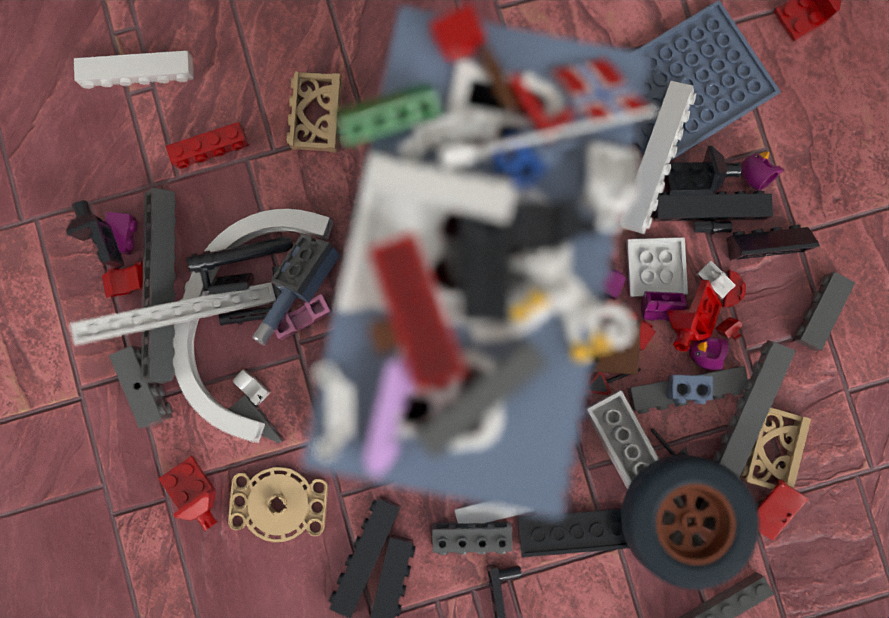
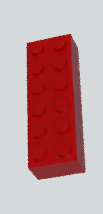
[367,232,466,391]

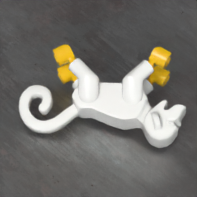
[511,250,634,361]

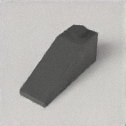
[228,395,285,443]

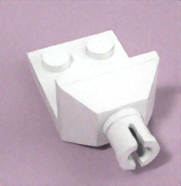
[579,142,639,231]

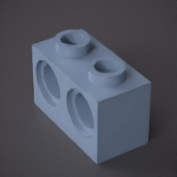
[668,375,713,404]

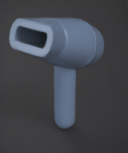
[518,125,579,169]

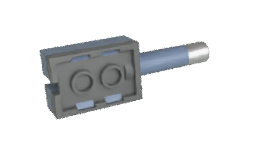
[253,233,340,345]

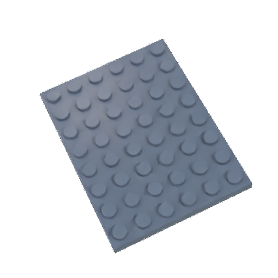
[633,0,781,161]

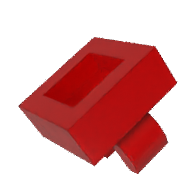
[715,317,743,341]

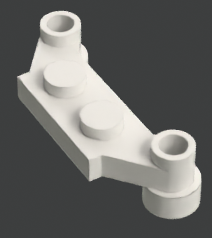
[401,111,489,163]
[316,365,354,460]

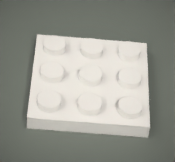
[626,238,688,297]

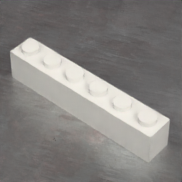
[74,51,194,88]
[364,156,515,222]

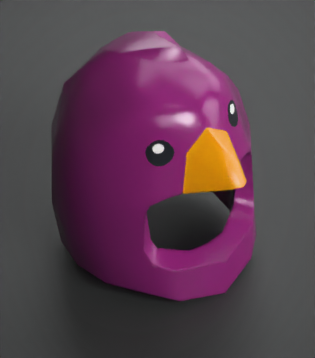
[741,152,784,191]
[689,337,729,370]

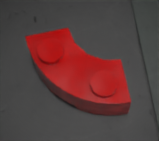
[102,261,143,298]

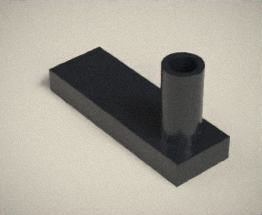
[486,565,522,618]

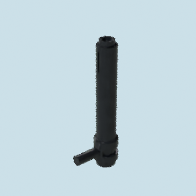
[186,236,293,291]

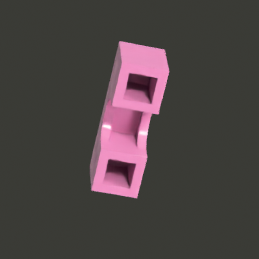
[274,294,333,340]

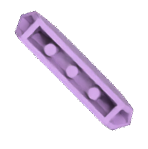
[364,355,413,477]

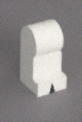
[232,369,271,405]

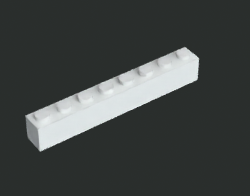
[620,81,696,234]

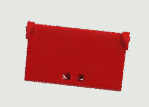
[757,479,809,540]

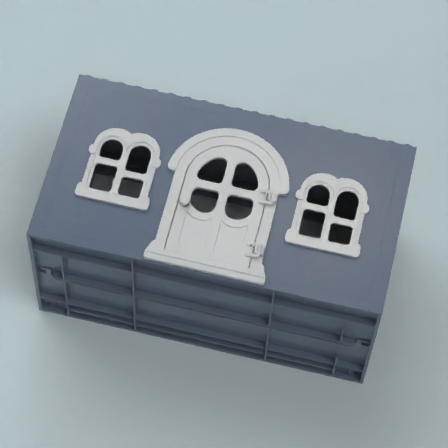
[302,6,649,519]

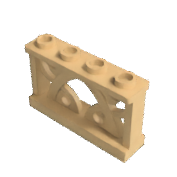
[287,71,342,153]
[740,408,811,489]

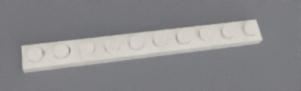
[70,282,276,345]

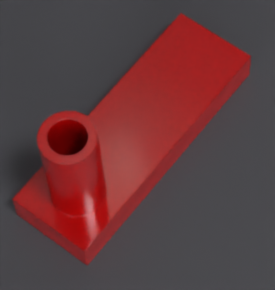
[508,73,576,143]

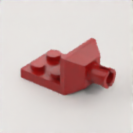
[773,0,841,42]
[667,280,722,352]
[158,456,218,531]

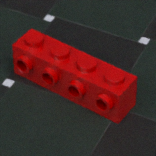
[166,122,249,169]

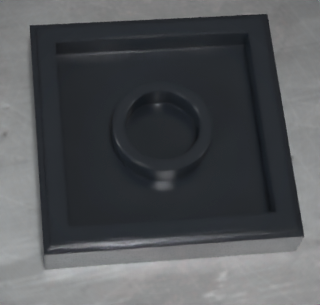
[208,272,254,295]

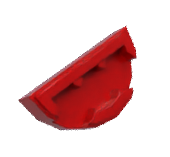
[722,270,746,307]

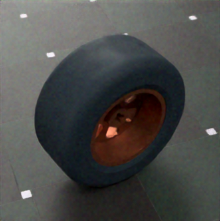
[621,454,759,590]

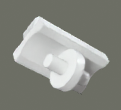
[696,261,736,299]

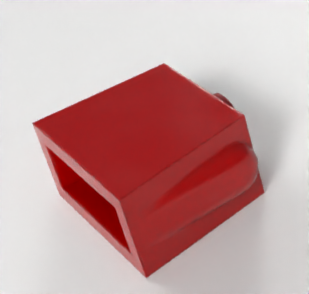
[429,3,487,63]

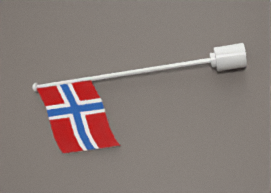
[439,59,655,171]

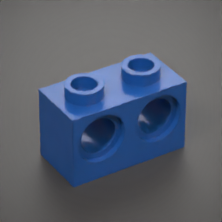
[491,133,547,192]

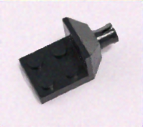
[666,146,741,196]
[509,196,599,252]
[66,200,125,268]

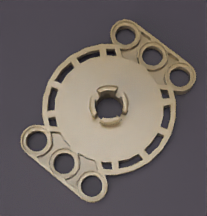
[228,467,328,542]

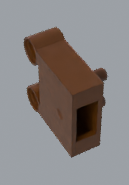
[587,318,641,375]

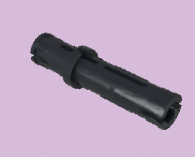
[219,307,272,326]

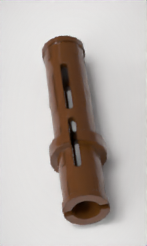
[476,44,521,116]

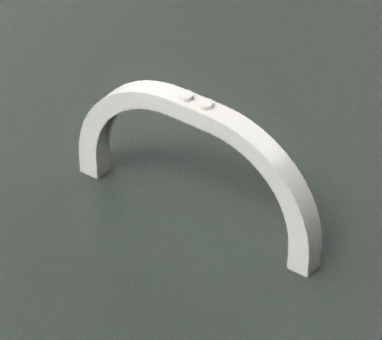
[173,209,333,443]

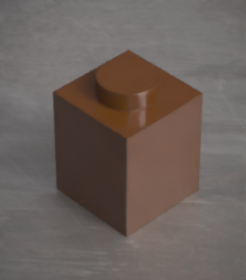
[367,316,402,356]

